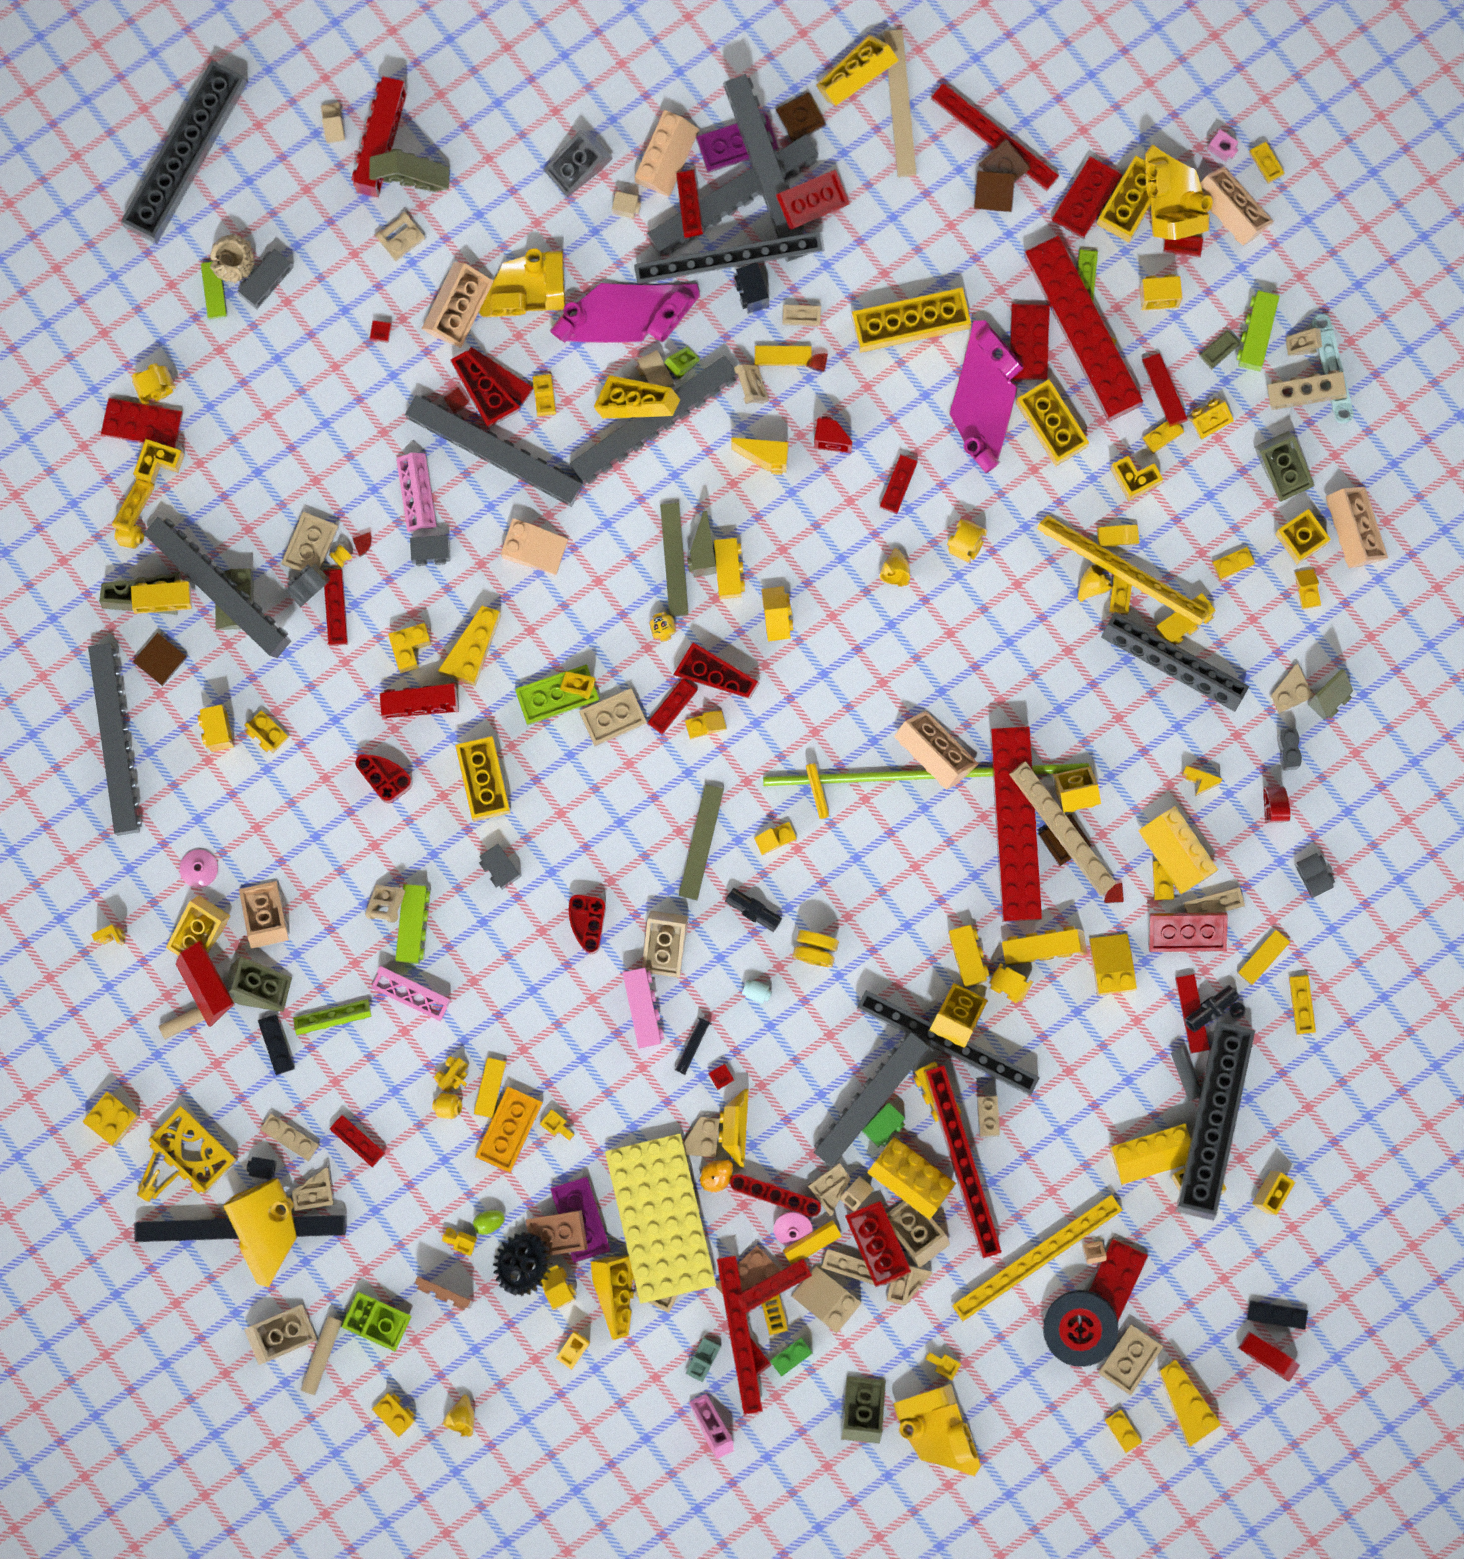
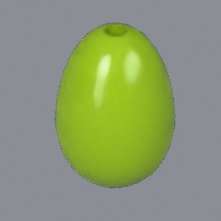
[473,1210,505,1235]

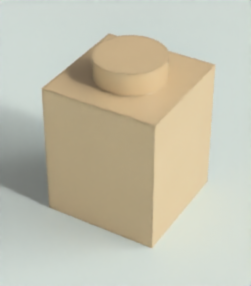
[612,191,641,219]
[840,1176,874,1212]

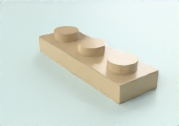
[1184,887,1245,913]
[260,1114,320,1162]
[821,1249,874,1285]

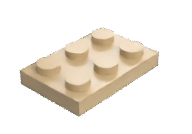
[281,512,339,572]
[579,688,647,747]
[1098,1324,1163,1396]

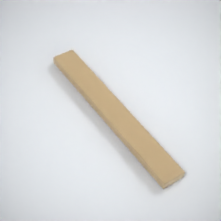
[884,29,916,177]

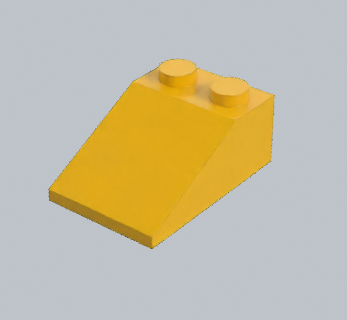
[731,437,788,475]
[166,895,231,956]
[1089,934,1137,996]

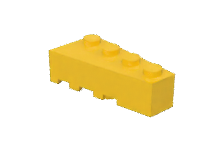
[816,35,899,106]
[1002,926,1087,966]

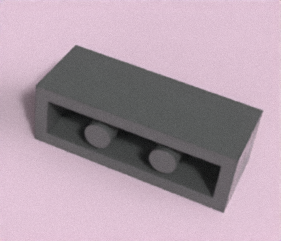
[238,249,294,309]

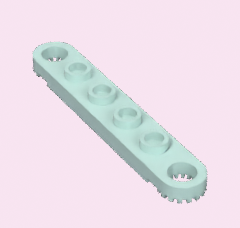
[1312,314,1354,424]

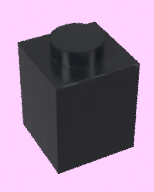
[246,1157,277,1180]

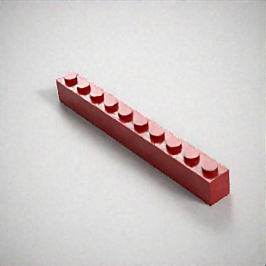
[923,1064,1002,1259]

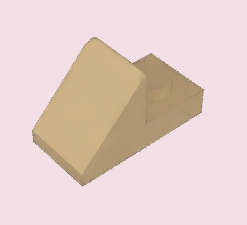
[321,103,345,143]
[1286,328,1322,356]

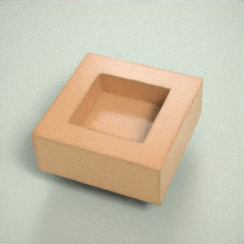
[1083,1241,1106,1264]

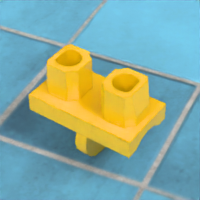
[434,1056,469,1093]

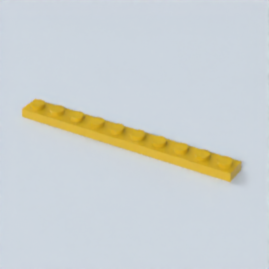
[1037,515,1210,625]
[952,1194,1123,1322]

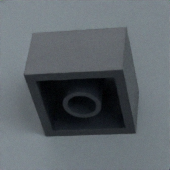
[734,262,769,314]

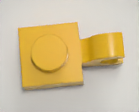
[540,1109,574,1141]
[442,1227,477,1257]
[925,1352,961,1381]

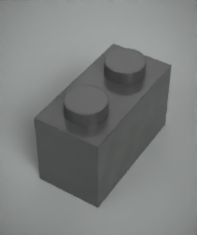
[410,535,450,566]
[479,844,521,890]

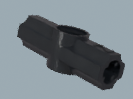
[725,888,782,933]
[1184,985,1239,1032]

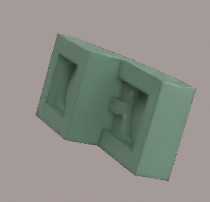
[685,1336,722,1382]

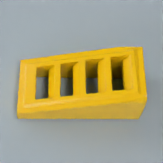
[761,1295,788,1336]

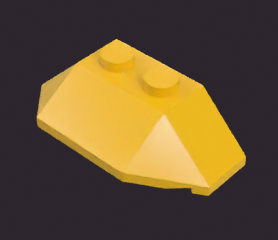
[719,1089,749,1168]

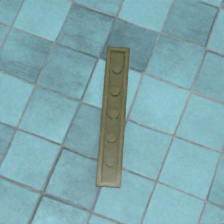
[660,503,688,617]
[679,784,724,901]

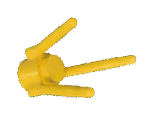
[137,1152,178,1202]

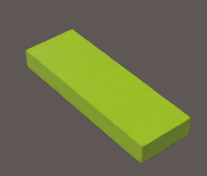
[1077,249,1098,301]
[200,262,227,319]

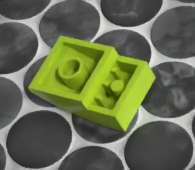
[340,1291,412,1352]

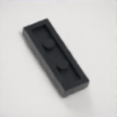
[258,1014,295,1076]
[1246,1301,1308,1330]

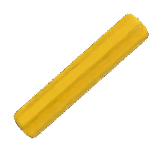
[806,763,829,819]

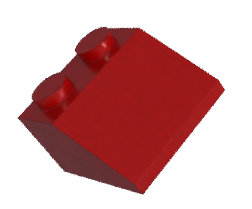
[814,416,853,454]

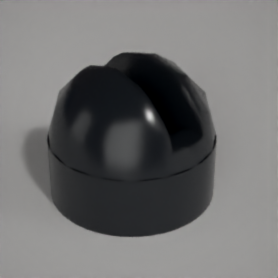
[1230,1003,1245,1019]

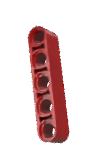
[730,1174,821,1217]

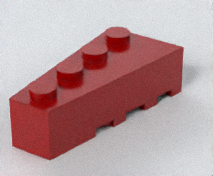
[450,351,521,428]
[673,642,760,699]
[379,683,459,719]

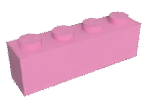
[623,968,664,1049]

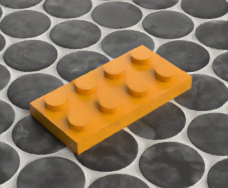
[475,1086,543,1173]

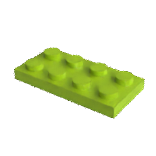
[515,664,600,726]

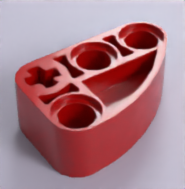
[355,754,413,804]
[1263,786,1291,823]
[568,895,606,955]
[1238,1331,1300,1382]

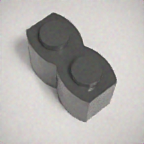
[285,564,330,607]
[1277,728,1302,771]
[1294,853,1335,898]

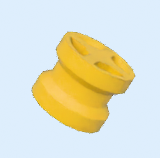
[328,544,353,568]

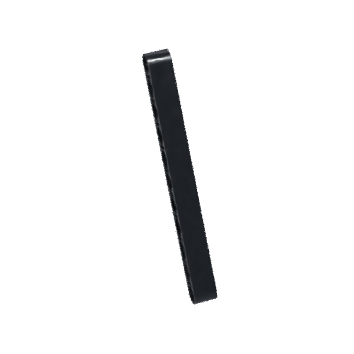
[134,1215,346,1242]

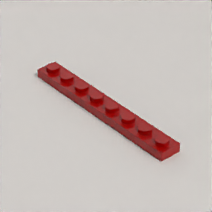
[931,83,1059,191]
[717,1256,763,1415]

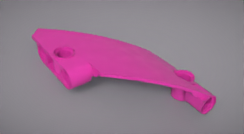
[550,283,700,343]
[949,320,1024,473]

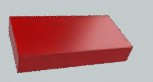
[1163,236,1204,257]

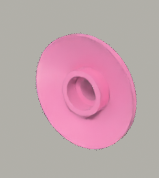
[180,850,218,888]
[774,1212,813,1246]

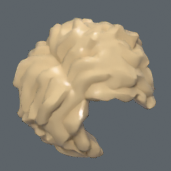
[210,234,254,283]

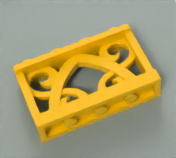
[148,1106,238,1194]

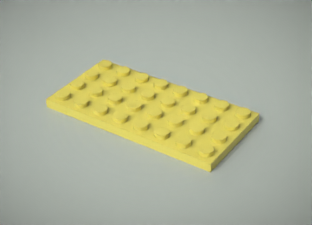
[605,1133,716,1304]

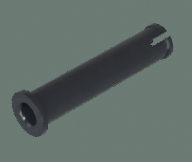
[674,1017,712,1075]

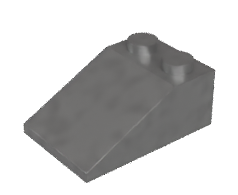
[543,130,613,197]

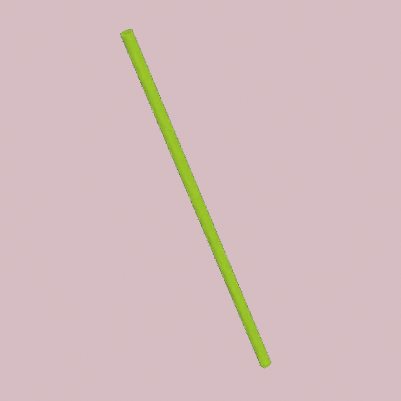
[763,763,1089,786]

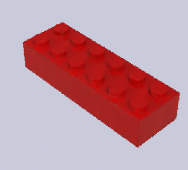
[351,76,407,198]

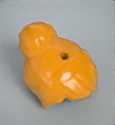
[699,1160,733,1193]

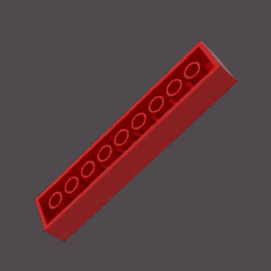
[1024,235,1143,423]
[990,726,1042,922]

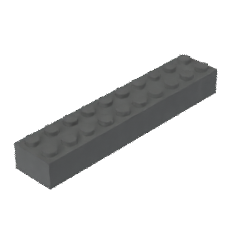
[121,60,247,244]
[1175,1021,1255,1221]

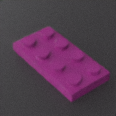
[696,114,779,173]
[550,1177,611,1263]

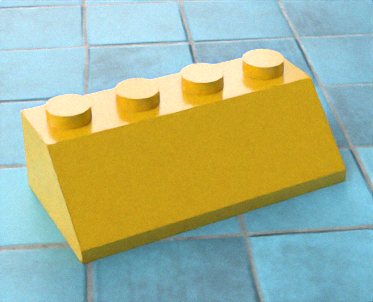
[1138,806,1218,894]
[1110,1124,1191,1185]

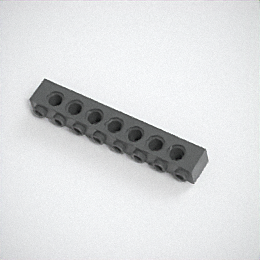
[1101,612,1250,712]

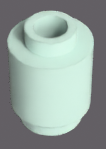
[742,980,772,1004]

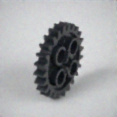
[493,1232,552,1296]

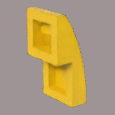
[532,374,556,417]
[1097,525,1140,547]

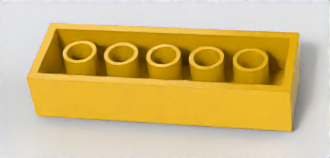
[851,287,971,353]

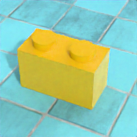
[1252,1170,1296,1216]

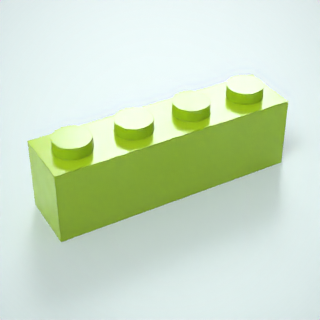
[1236,290,1280,372]
[395,884,431,965]

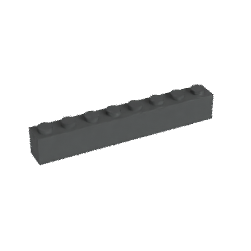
[813,1031,931,1167]

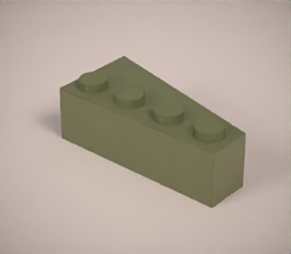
[369,149,449,192]
[99,572,182,615]

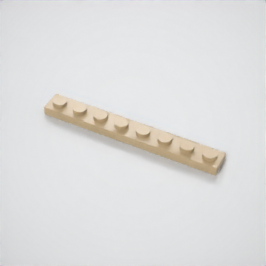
[1009,762,1116,896]

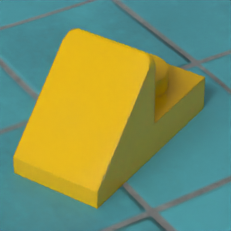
[1294,569,1321,610]
[560,672,596,699]
[685,711,727,740]
[1182,766,1222,796]
[754,822,797,855]
[556,1331,590,1370]

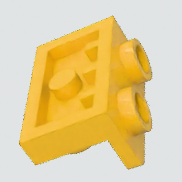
[1187,398,1234,439]
[244,710,289,753]
[91,924,126,945]
[372,1393,416,1438]

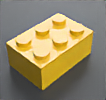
[930,983,988,1048]

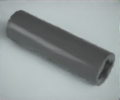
[1171,1048,1201,1101]

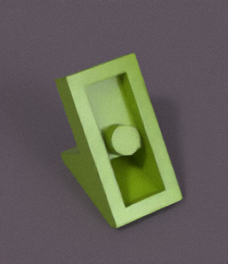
[664,346,701,379]

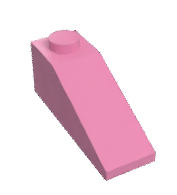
[689,1394,734,1459]

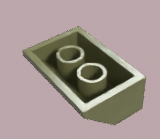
[215,568,254,630]

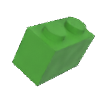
[862,1102,906,1148]
[770,1338,813,1377]

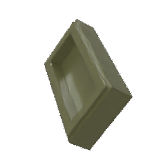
[1199,330,1240,370]

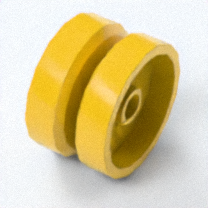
[792,930,839,968]

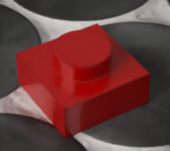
[369,320,392,343]
[708,1064,735,1090]

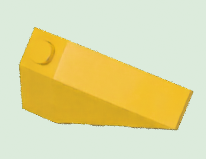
[590,1255,635,1340]

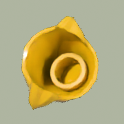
[879,548,910,587]
[1078,564,1112,602]
[443,1394,475,1437]

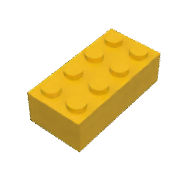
[1097,155,1151,243]
[1016,379,1089,467]
[455,736,511,822]
[867,1137,957,1220]

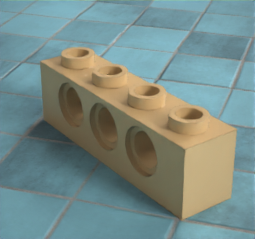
[1267,370,1347,410]

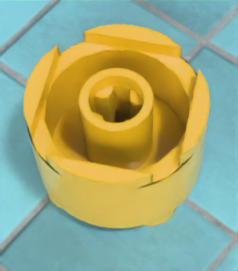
[131,363,176,404]
[947,519,987,564]
[989,963,1034,1004]

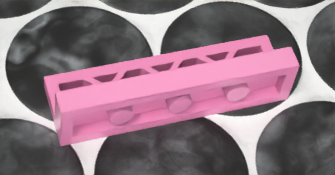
[396,452,437,532]
[371,966,451,1022]

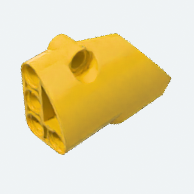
[1145,145,1213,240]
[478,248,565,317]
[223,1178,297,1288]
[893,1384,981,1477]

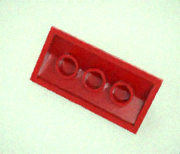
[176,941,234,1027]
[845,1201,911,1287]

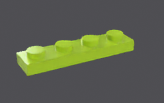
[293,999,372,1035]

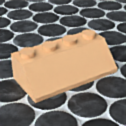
[635,110,699,197]
[1200,166,1274,245]
[422,262,493,348]
[1326,487,1388,568]
[894,711,979,790]

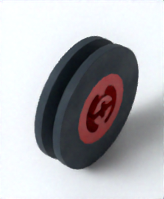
[1043,1290,1118,1367]

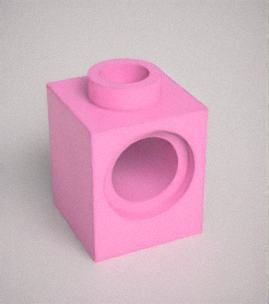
[1207,129,1239,162]

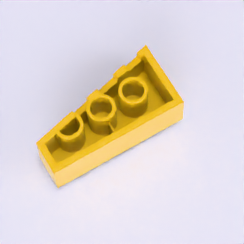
[594,375,680,419]
[438,605,501,686]
[1158,1359,1221,1448]

